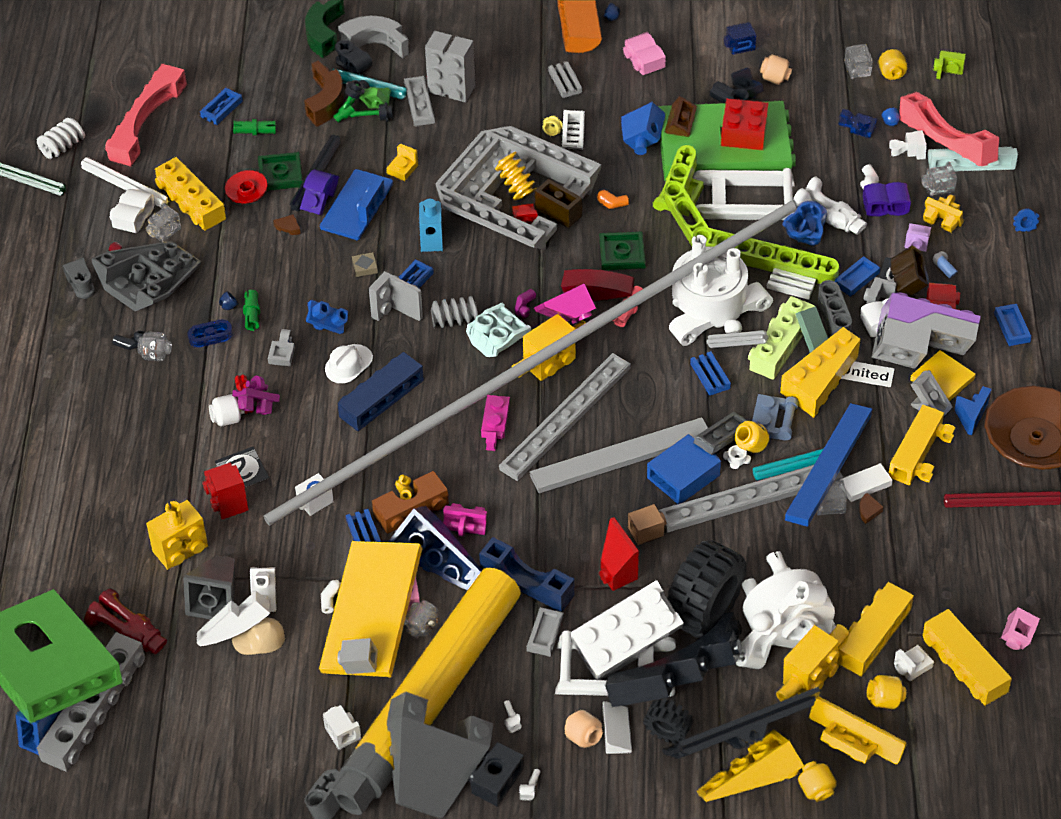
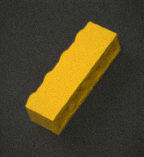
[837,582,914,677]
[923,609,1012,706]

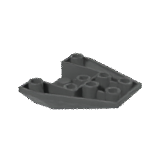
[92,241,201,311]

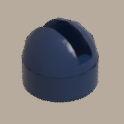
[603,3,620,21]
[219,291,239,310]

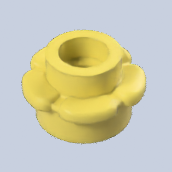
[543,116,563,136]

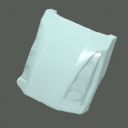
[466,303,531,357]

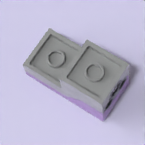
[872,292,980,369]

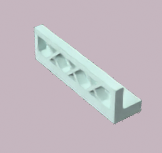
[927,147,1018,172]

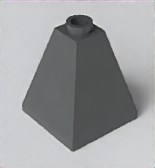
[184,556,235,619]

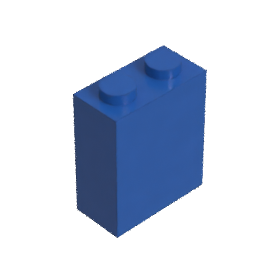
[647,434,721,504]

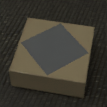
[352,252,378,277]

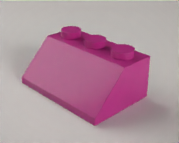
[534,284,596,324]

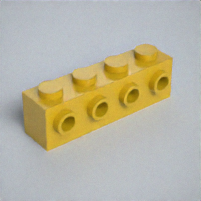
[155,157,226,231]

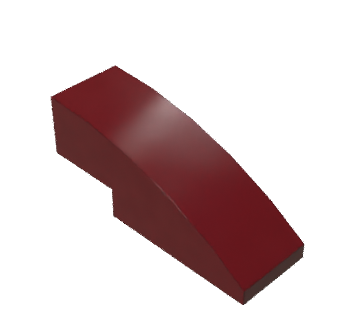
[561,269,635,301]

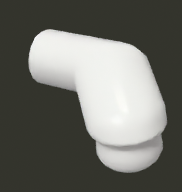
[860,165,879,189]
[321,580,341,614]

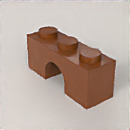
[372,471,449,534]

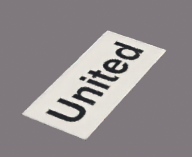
[841,362,894,387]

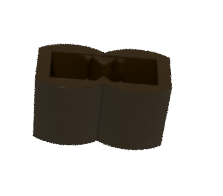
[890,245,929,297]

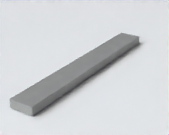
[499,353,631,481]
[530,417,708,493]
[659,465,843,533]

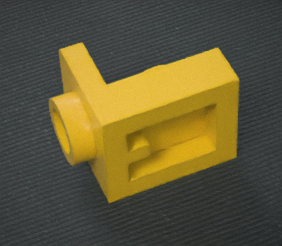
[387,144,418,181]

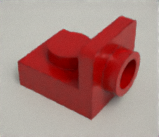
[512,203,538,225]

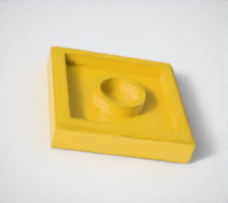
[911,350,976,401]

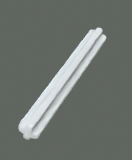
[81,157,168,208]

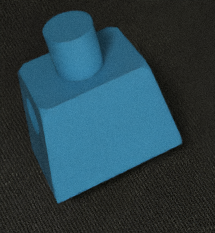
[419,199,443,252]

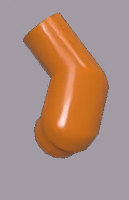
[597,190,629,209]

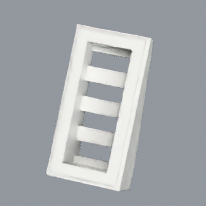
[562,110,585,149]

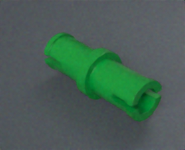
[233,119,276,136]
[243,290,260,331]

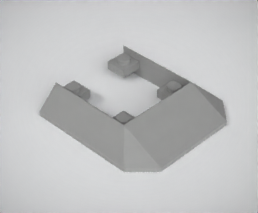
[436,126,601,249]

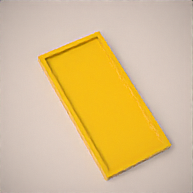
[319,541,422,677]

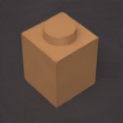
[628,504,666,545]

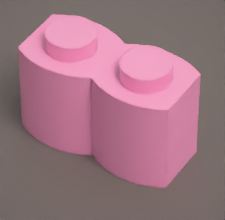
[623,33,665,75]

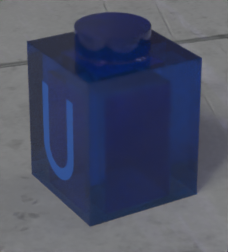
[724,22,756,55]

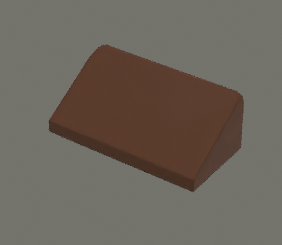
[664,96,697,137]

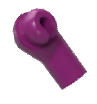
[514,289,536,318]

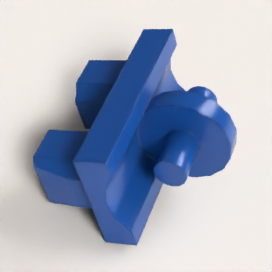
[306,300,348,334]

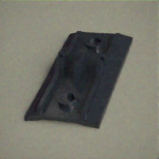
[662,687,820,759]

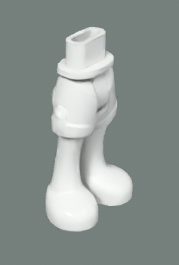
[793,177,867,235]

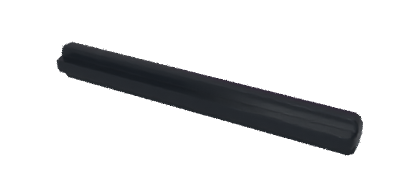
[290,134,341,212]

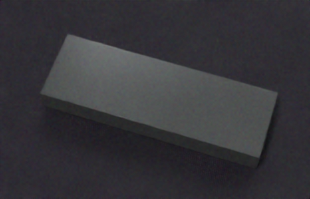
[693,412,747,455]

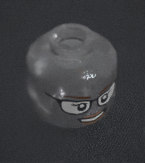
[138,331,172,361]
[404,600,440,638]

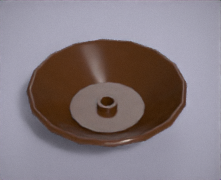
[984,385,1061,470]

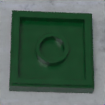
[258,152,303,191]
[599,232,645,270]

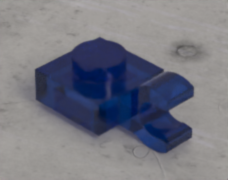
[838,109,877,138]

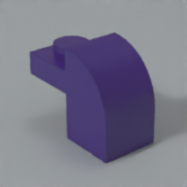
[300,169,339,215]

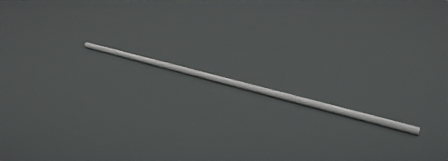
[263,201,797,526]

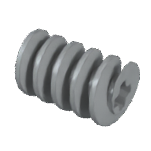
[431,296,478,329]

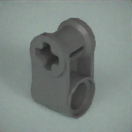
[62,257,95,299]

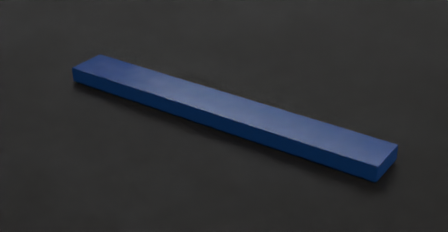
[785,403,872,527]

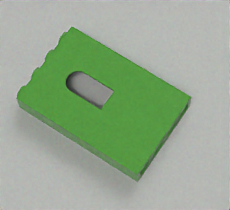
[658,101,796,181]
[0,589,123,724]

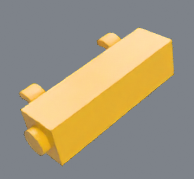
[889,405,956,486]

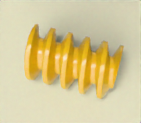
[495,151,537,200]

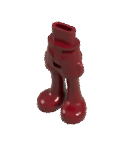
[84,588,167,655]

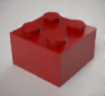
[721,99,769,150]

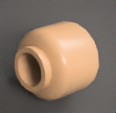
[760,54,792,85]
[565,710,602,748]

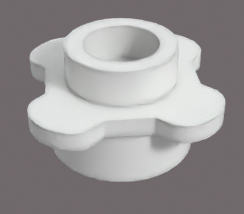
[723,445,751,469]

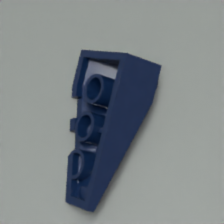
[388,506,482,590]

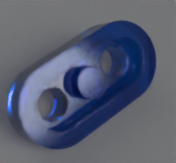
[188,319,233,347]

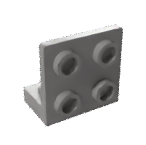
[369,271,423,321]

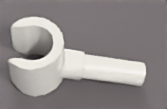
[504,700,522,733]
[520,769,540,800]

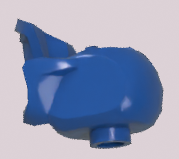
[782,200,827,246]

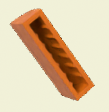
[557,0,602,53]

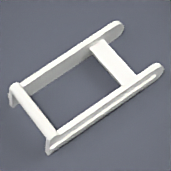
[693,168,795,220]
[555,631,676,697]

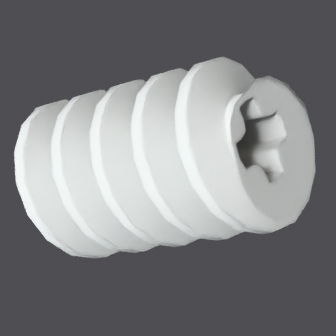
[37,118,85,159]

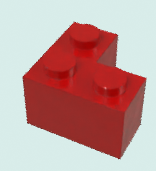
[202,462,249,520]

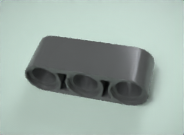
[818,280,852,337]

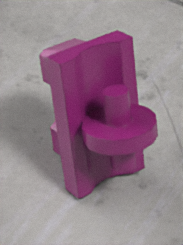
[232,376,280,415]

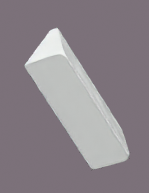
[603,702,632,754]

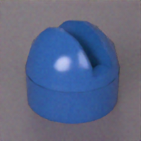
[882,108,900,126]

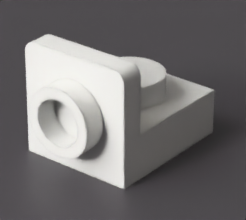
[894,645,934,681]

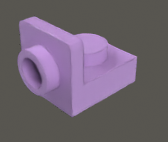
[905,224,931,251]

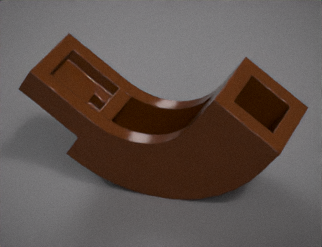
[304,60,344,127]

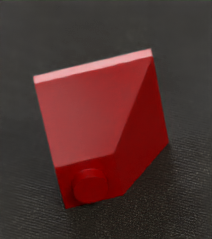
[599,517,639,591]

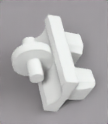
[250,567,276,612]

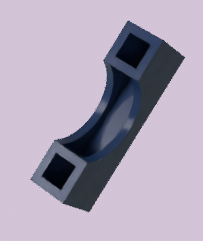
[479,537,574,612]

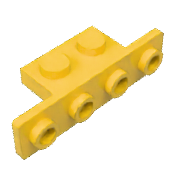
[809,696,906,764]

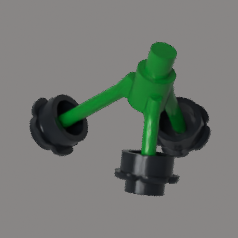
[333,80,393,123]

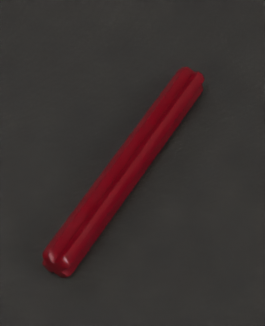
[943,491,1061,508]

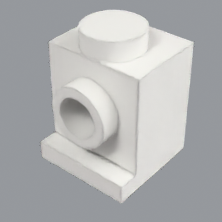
[323,705,361,749]

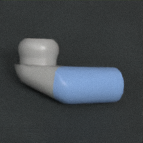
[933,251,958,279]

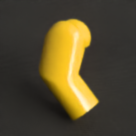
[395,474,413,500]

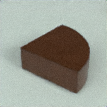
[273,214,301,235]
[859,493,883,524]

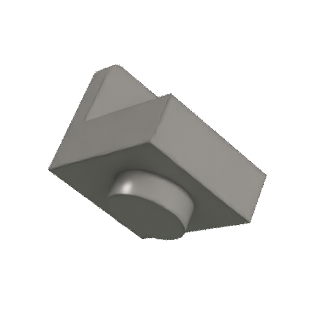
[863,277,897,304]

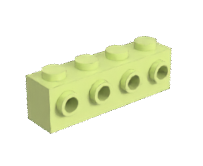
[748,296,815,380]

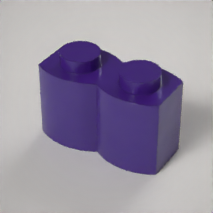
[862,182,911,216]

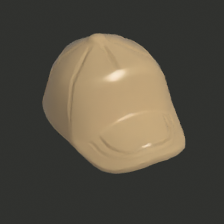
[232,617,285,655]

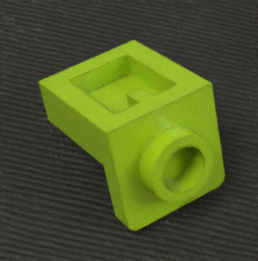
[933,51,965,79]

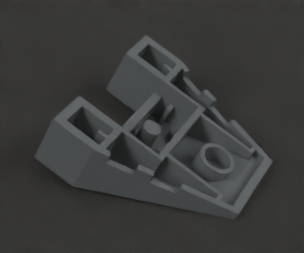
[387,692,493,819]

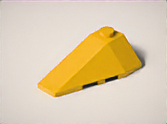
[697,730,804,802]

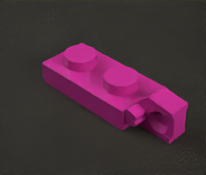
[481,395,510,451]

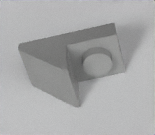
[911,370,952,416]

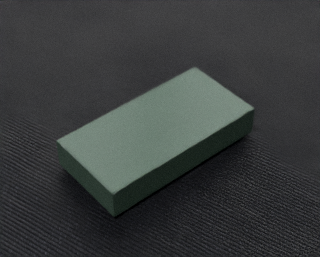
[795,306,828,353]

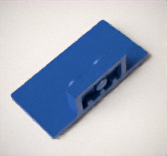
[320,169,393,240]

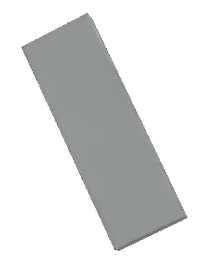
[404,76,435,126]

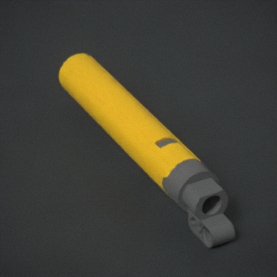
[305,568,521,819]

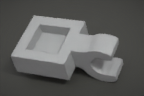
[268,329,295,366]

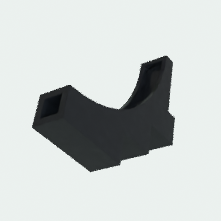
[605,612,742,708]

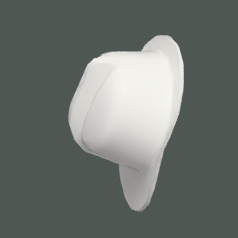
[325,344,373,383]

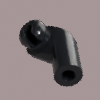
[112,331,147,350]

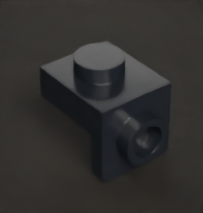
[731,67,764,99]

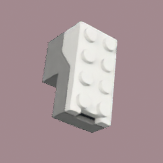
[571,580,683,680]

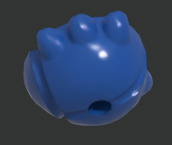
[1013,208,1039,232]

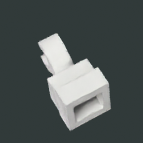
[889,130,926,160]

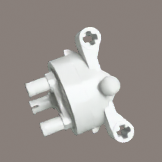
[669,235,773,346]
[736,551,835,669]

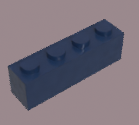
[338,352,424,431]

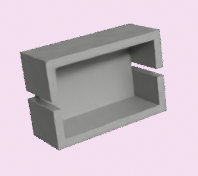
[425,31,475,102]

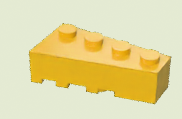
[780,327,860,418]

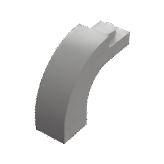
[338,16,409,58]

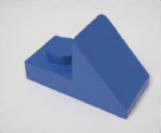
[955,386,991,435]

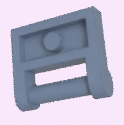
[752,394,799,440]

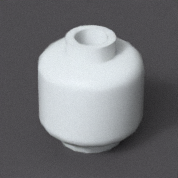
[209,394,244,426]

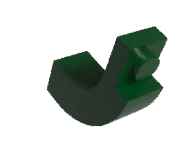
[305,0,345,58]

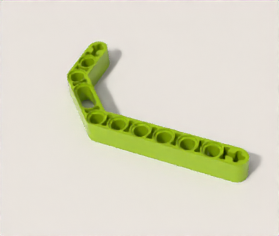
[664,145,839,284]

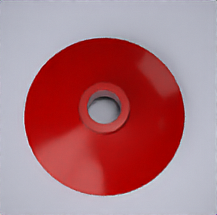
[225,170,268,204]

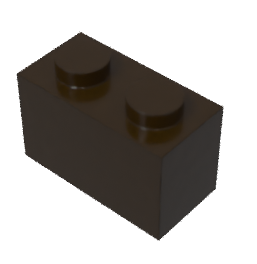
[535,179,582,228]

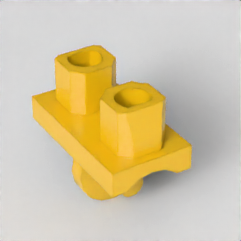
[923,194,964,232]

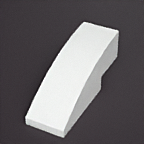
[197,590,270,646]

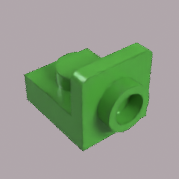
[360,87,391,109]

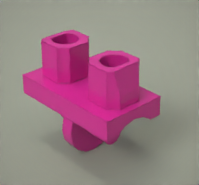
[443,504,487,537]

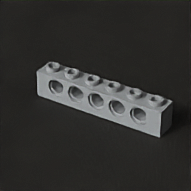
[37,632,145,772]

